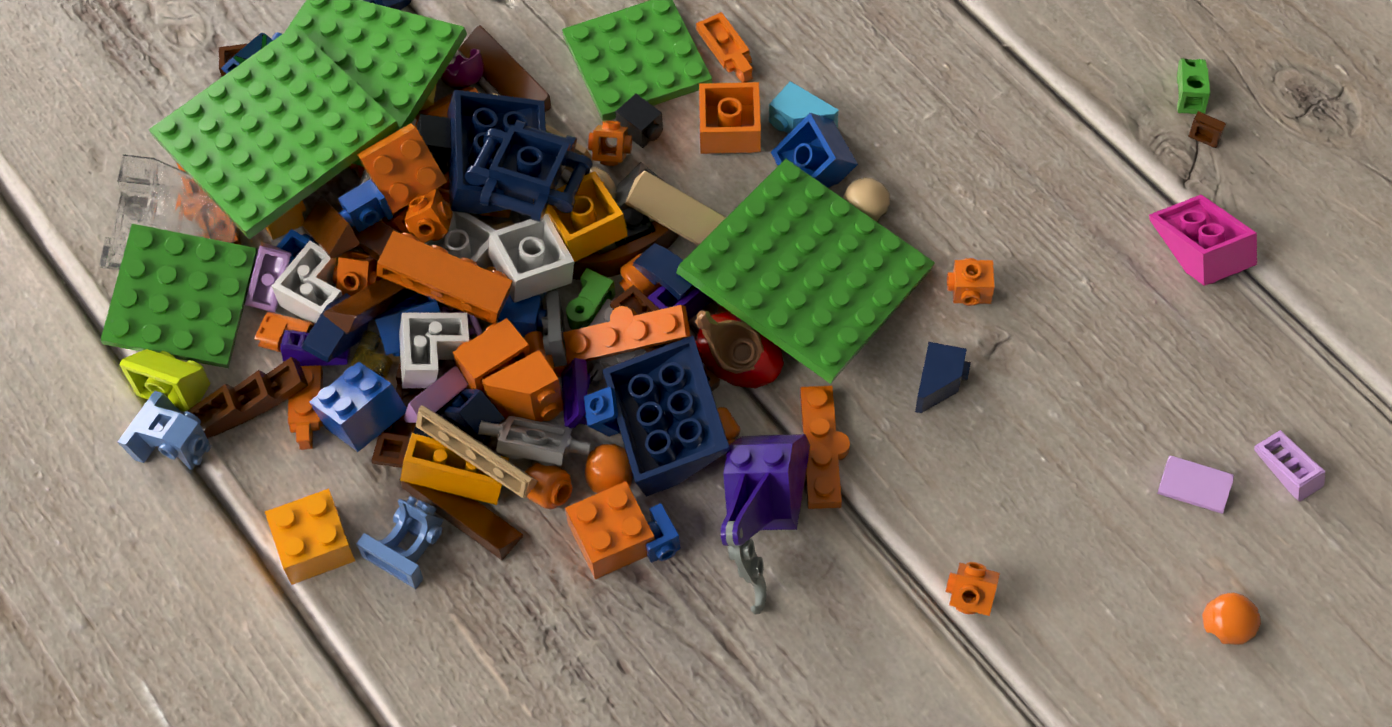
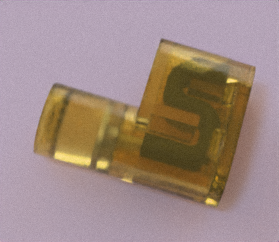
[348,331,393,379]

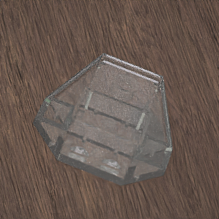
[99,154,237,270]

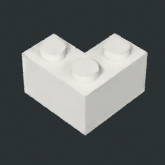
[272,241,343,325]
[399,313,469,388]

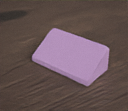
[245,242,291,313]
[404,366,468,423]
[1157,456,1234,514]

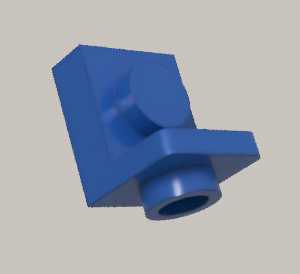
[584,387,620,437]
[646,503,681,563]

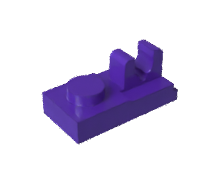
[561,358,590,428]

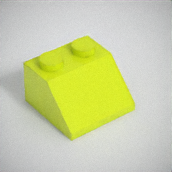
[119,349,211,412]

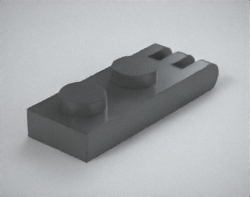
[542,289,567,367]

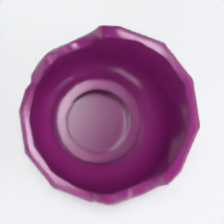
[441,49,484,88]

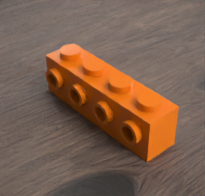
[377,230,512,324]

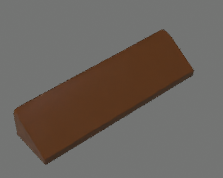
[458,25,552,112]
[302,196,359,259]
[323,278,417,334]
[399,479,523,560]

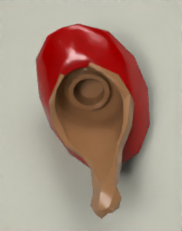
[695,311,784,389]

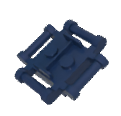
[465,120,593,222]

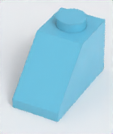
[769,81,839,134]

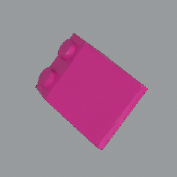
[1149,195,1257,286]

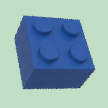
[309,362,407,452]

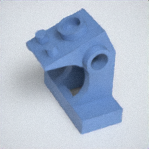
[117,391,211,470]
[356,496,443,589]

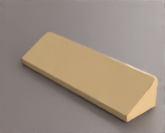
[625,171,726,245]
[416,405,537,499]

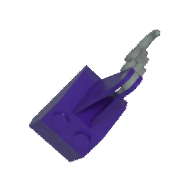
[721,434,810,614]

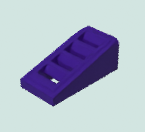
[281,330,351,366]

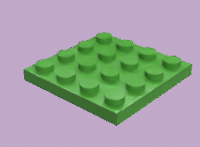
[562,0,713,121]
[100,223,258,369]

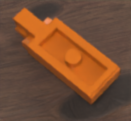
[696,12,753,83]
[288,365,323,450]

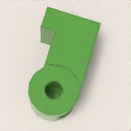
[1177,58,1210,114]
[566,268,616,330]

